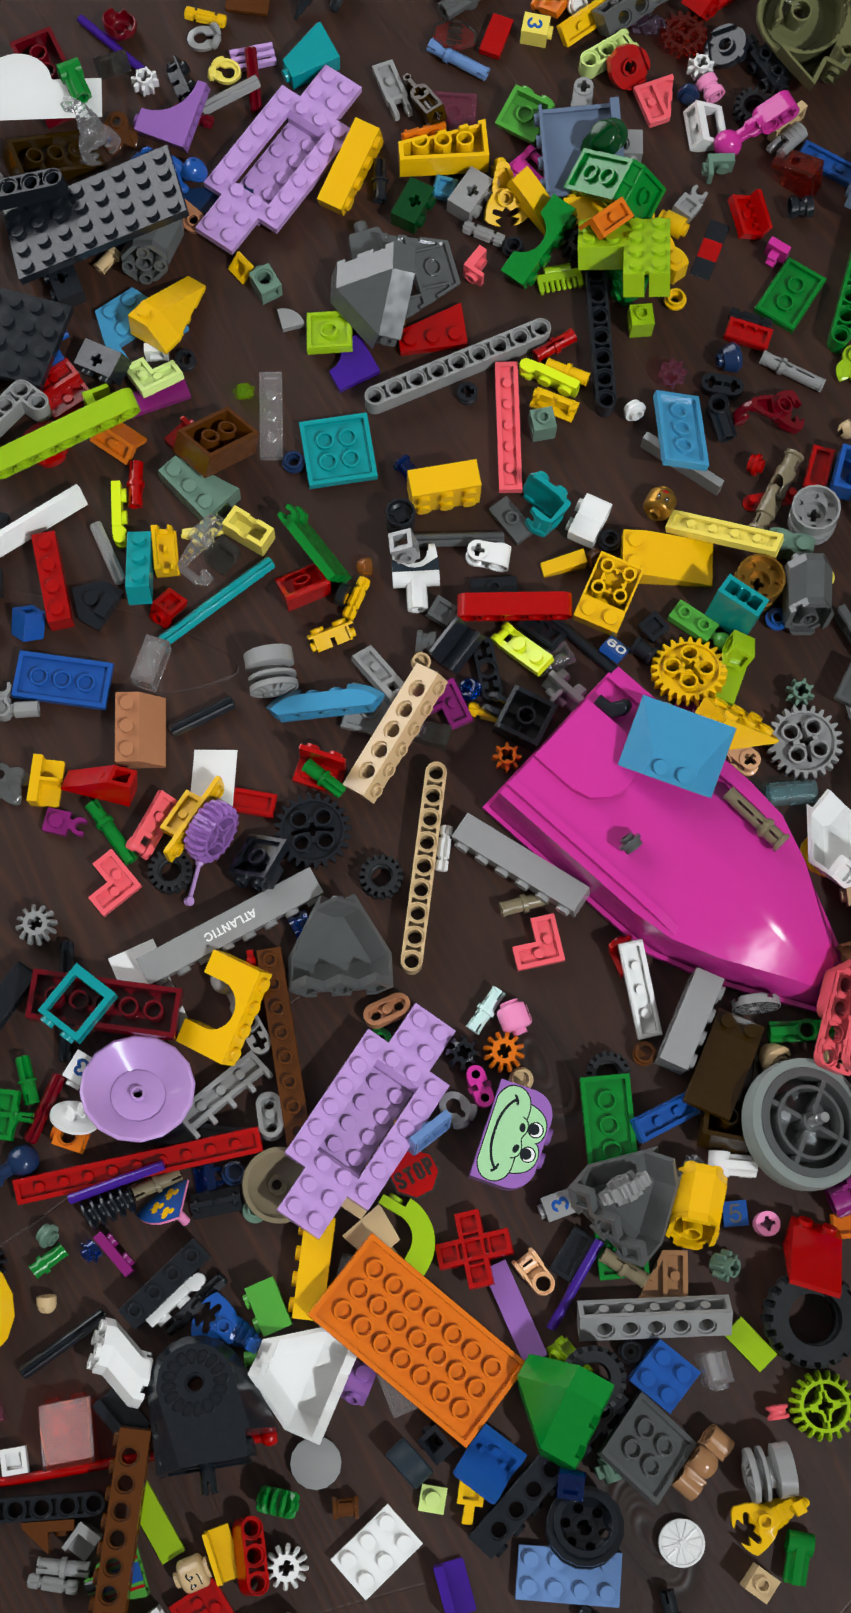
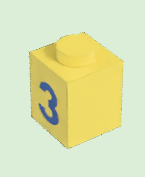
[520,12,554,48]

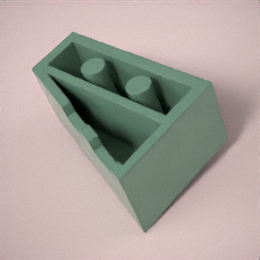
[158,456,241,528]

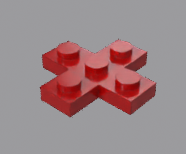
[435,1209,514,1290]

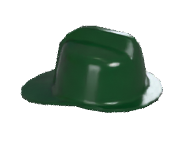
[581,117,628,154]

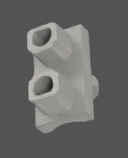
[541,669,587,712]

